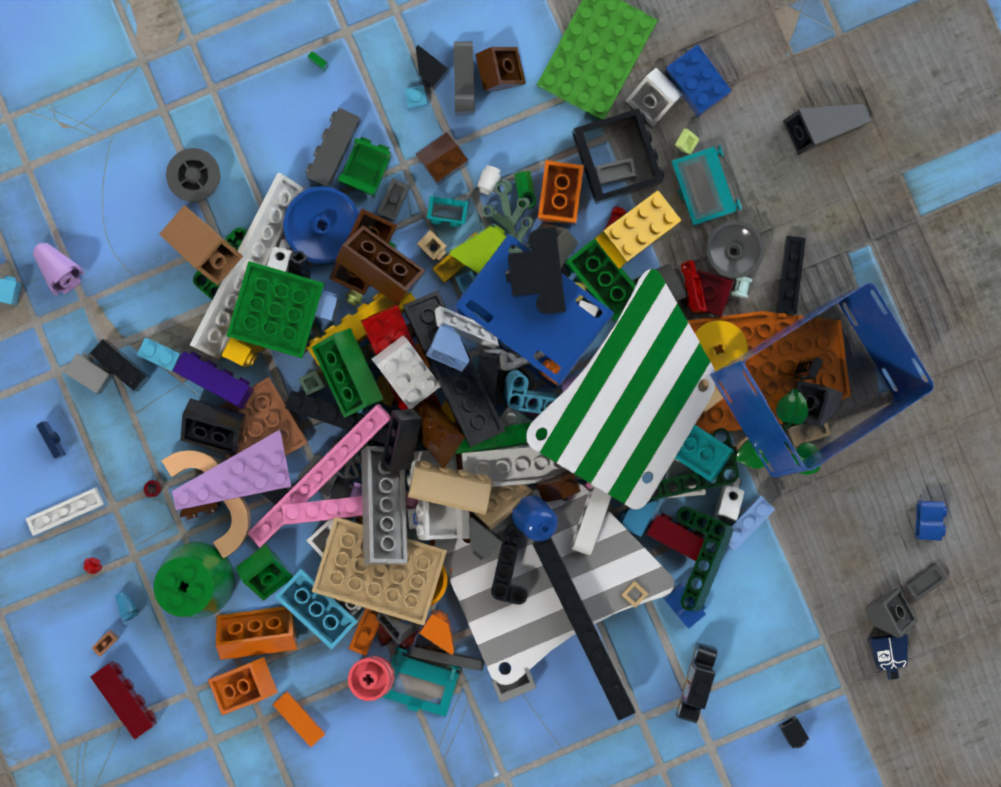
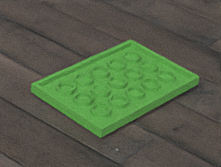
[537,0,658,120]

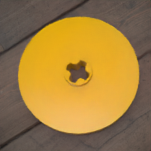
[695,320,748,372]

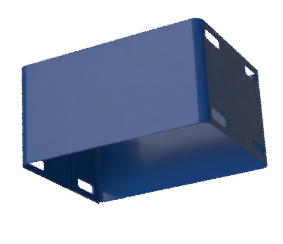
[454,234,614,389]
[710,283,934,478]

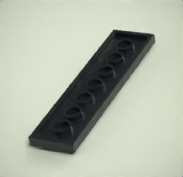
[402,290,505,448]

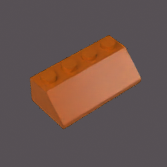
[216,606,297,660]

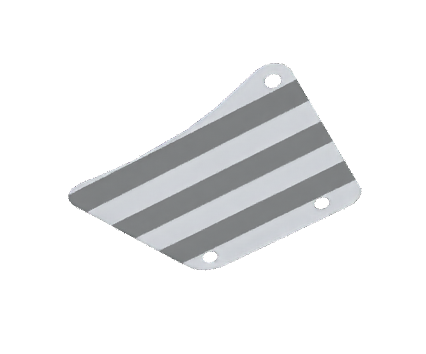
[435,482,675,685]

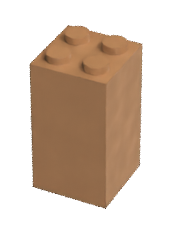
[159,205,243,285]

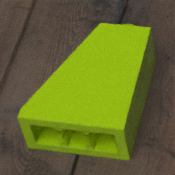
[449,225,506,274]

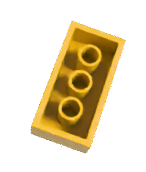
[595,190,682,269]

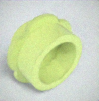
[345,289,363,306]

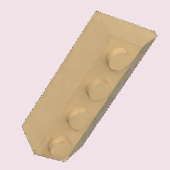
[408,460,492,515]

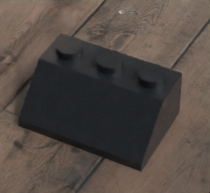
[180,398,246,456]

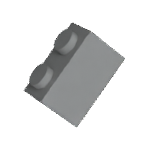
[64,353,114,394]

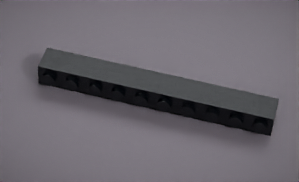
[532,537,636,721]

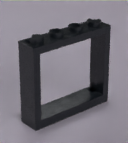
[572,108,664,205]

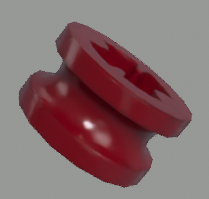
[143,480,162,497]

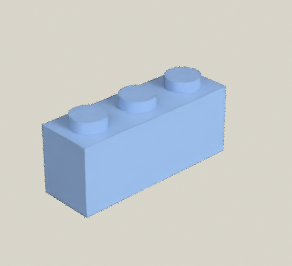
[720,495,775,551]

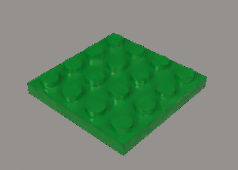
[226,261,325,359]

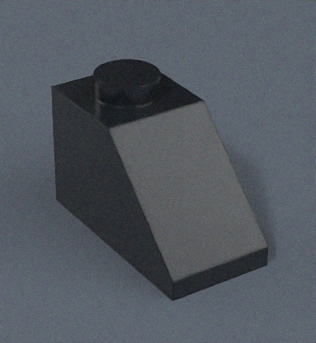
[416,45,449,90]

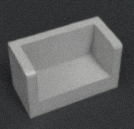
[492,667,536,703]

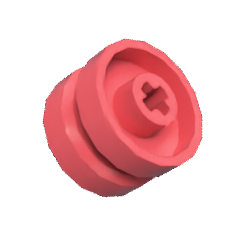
[348,655,395,701]

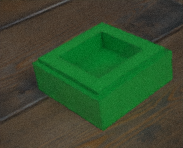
[307,51,329,72]

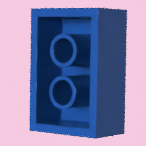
[664,44,732,117]

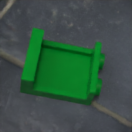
[338,137,392,197]

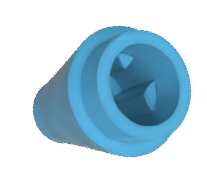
[115,591,138,622]

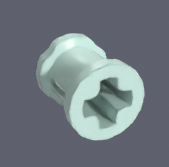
[731,277,752,298]

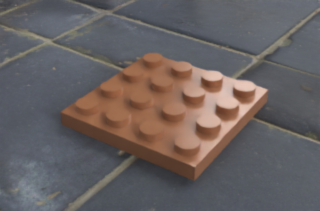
[220,377,308,459]

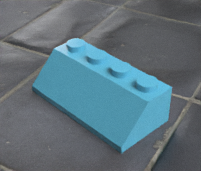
[275,568,358,650]

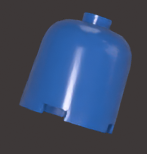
[512,495,558,542]

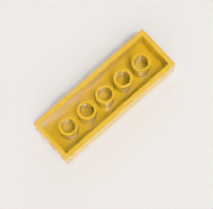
[307,292,416,366]

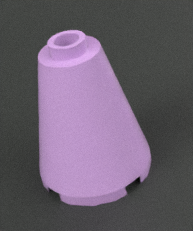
[33,243,85,296]

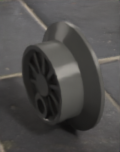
[166,148,220,202]

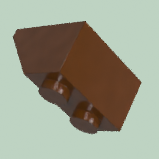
[475,47,526,91]
[416,133,469,186]

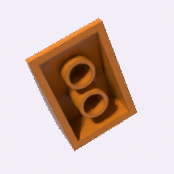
[208,657,278,715]

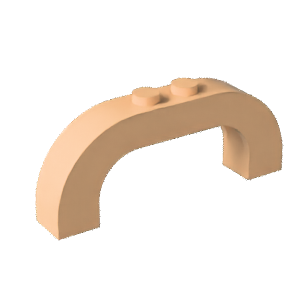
[162,450,251,558]

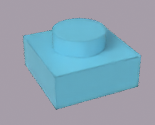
[405,85,428,109]

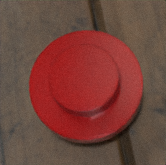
[83,557,102,574]

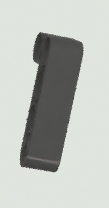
[454,41,475,116]

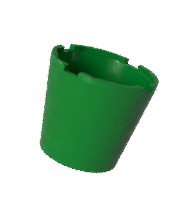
[153,542,235,619]

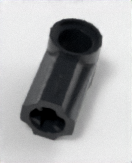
[289,251,310,279]

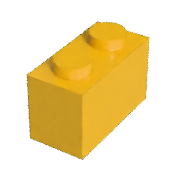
[221,338,258,368]

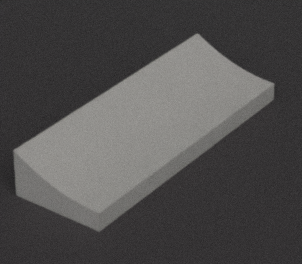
[361,446,407,565]

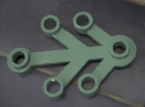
[482,180,534,253]

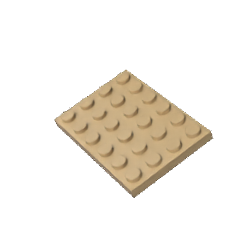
[312,517,447,625]

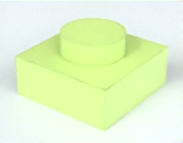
[675,128,699,155]

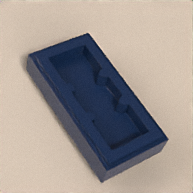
[36,422,66,458]

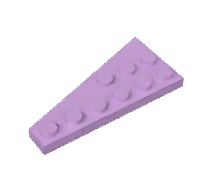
[172,430,292,510]

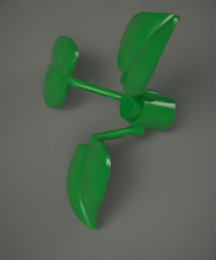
[735,388,820,475]

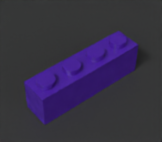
[173,351,254,409]

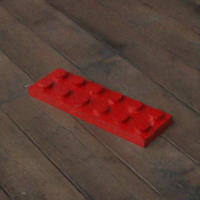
[360,304,441,410]

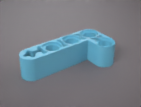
[503,370,560,414]

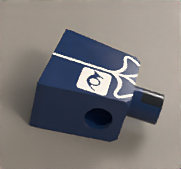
[867,634,908,680]

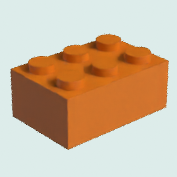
[538,160,584,225]

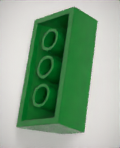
[312,328,383,418]

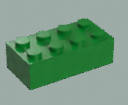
[565,237,636,322]

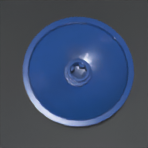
[283,186,358,264]

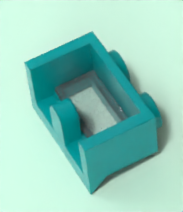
[427,196,469,228]

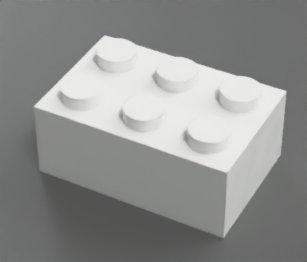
[372,336,440,409]

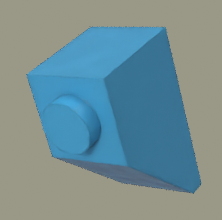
[618,500,658,537]

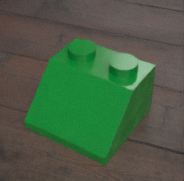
[235,544,293,601]

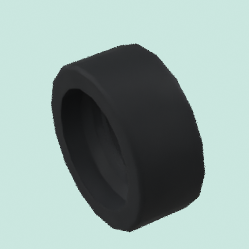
[498,366,534,400]

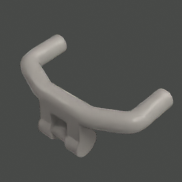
[499,351,545,370]

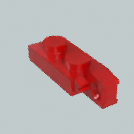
[681,260,707,314]

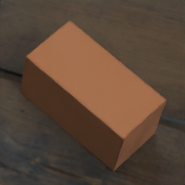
[92,630,119,657]

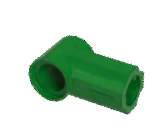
[514,171,536,211]

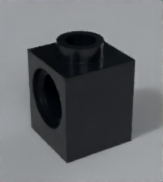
[778,716,809,749]

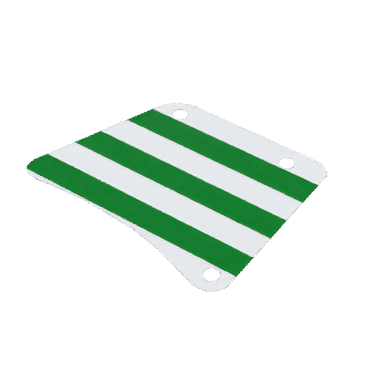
[526,269,715,509]

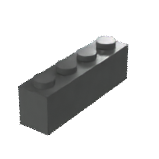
[305,108,361,187]

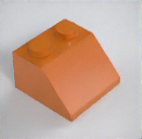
[419,609,455,655]

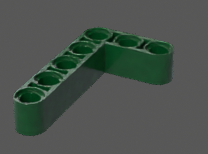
[649,428,739,500]
[676,506,733,612]

